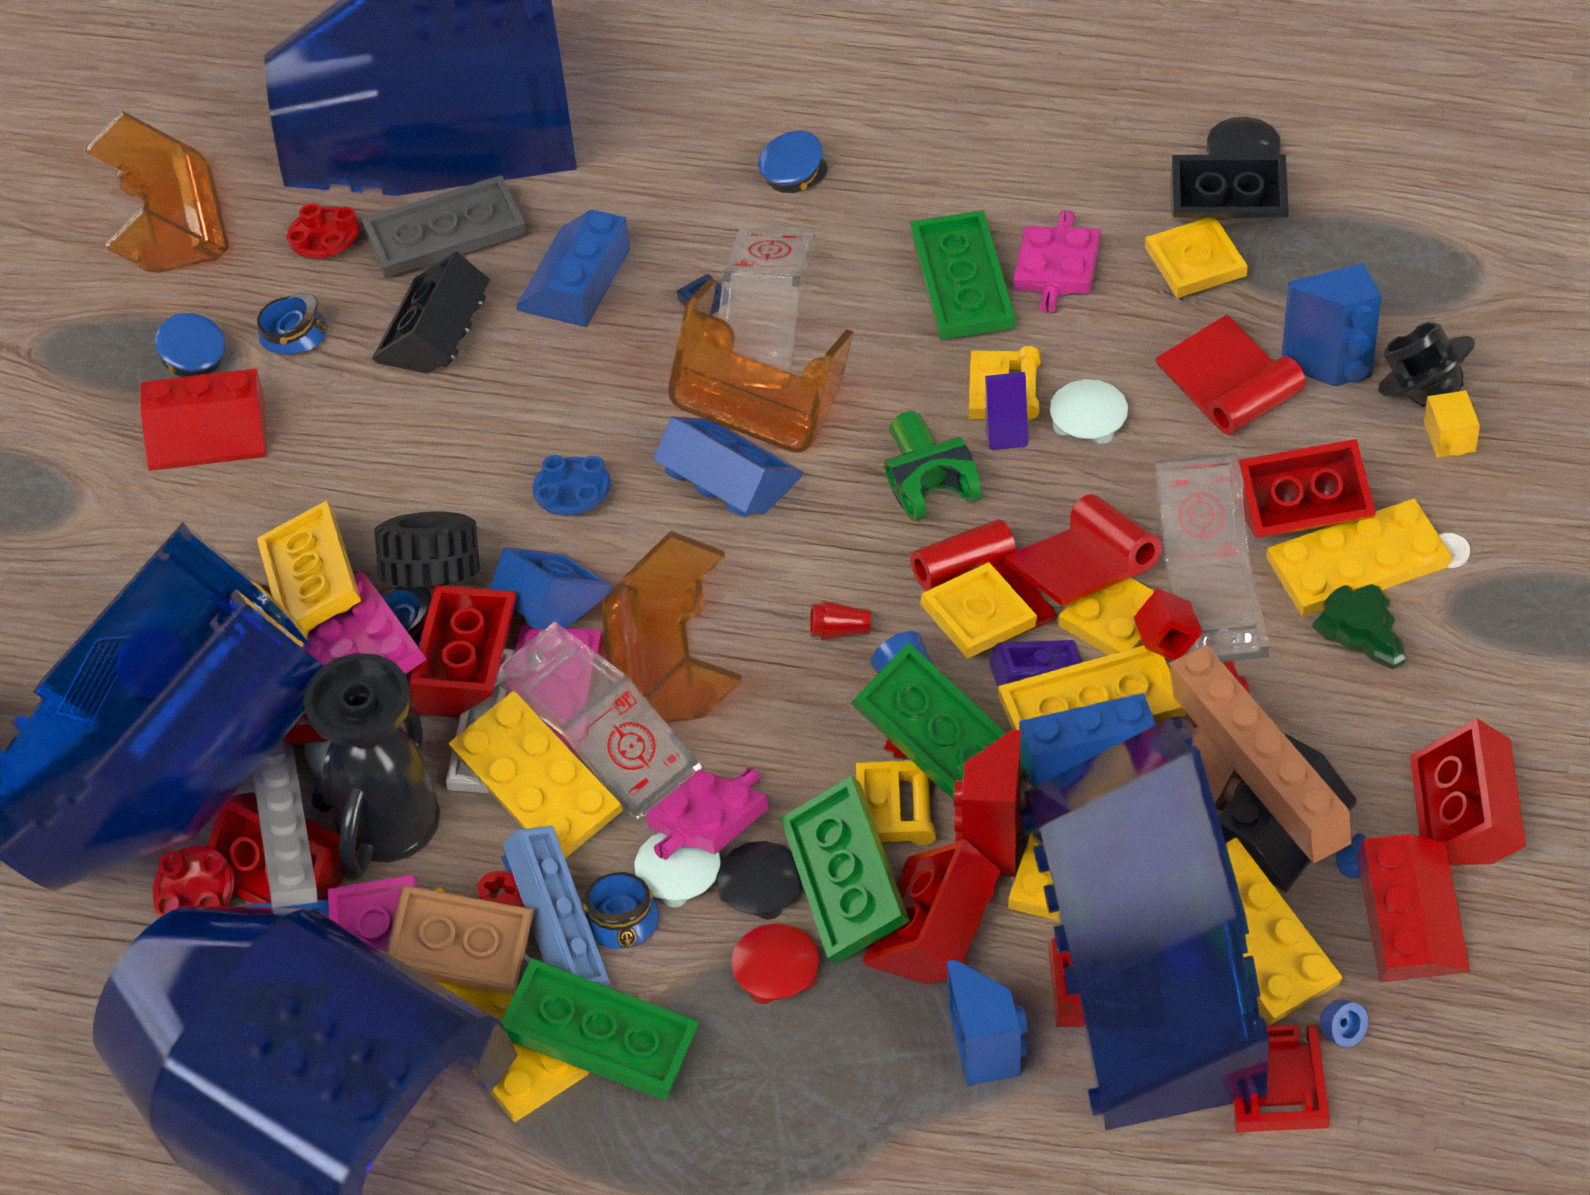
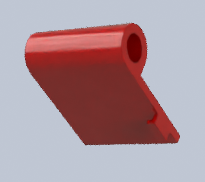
[1155,314,1306,435]
[1004,494,1162,606]
[910,519,1056,637]

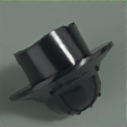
[1378,322,1475,407]

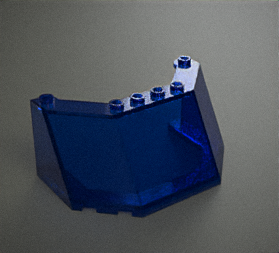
[1019,716,1269,1131]

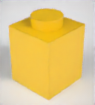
[1424,390,1480,458]

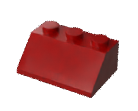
[140,368,266,471]
[1231,439,1376,539]
[409,585,517,717]
[1410,718,1526,865]
[953,729,1021,877]
[207,792,344,904]
[1356,834,1470,983]
[862,839,1001,984]

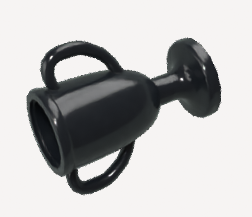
[303,653,441,880]

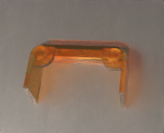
[86,111,229,273]
[668,278,854,453]
[602,531,742,727]

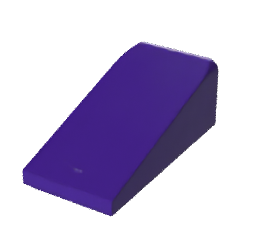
[985,372,1028,450]
[990,640,1082,687]

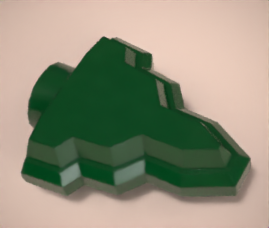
[1312,584,1406,670]

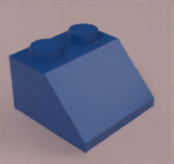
[490,547,613,630]
[947,960,1028,1086]

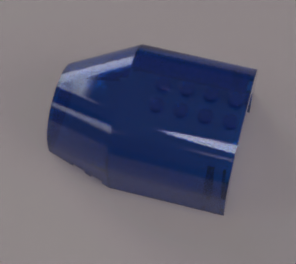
[264,0,577,196]
[0,522,332,891]
[93,905,518,1195]

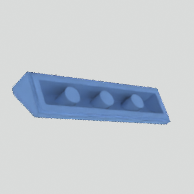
[503,826,611,986]

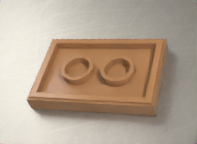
[383,885,534,995]

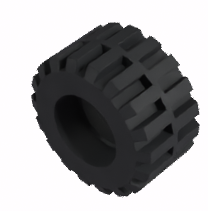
[374,511,480,588]

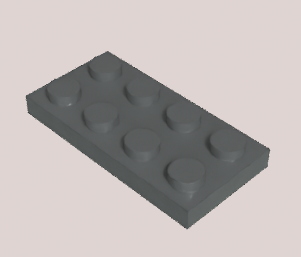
[361,175,527,278]

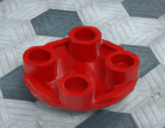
[287,203,360,259]
[152,845,235,929]
[731,923,820,1004]

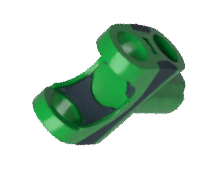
[884,411,981,521]

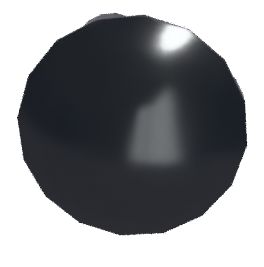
[1206,117,1281,155]
[717,841,802,920]

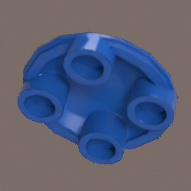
[532,455,611,516]

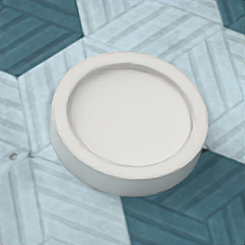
[1439,533,1470,568]

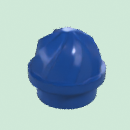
[1336,833,1367,878]

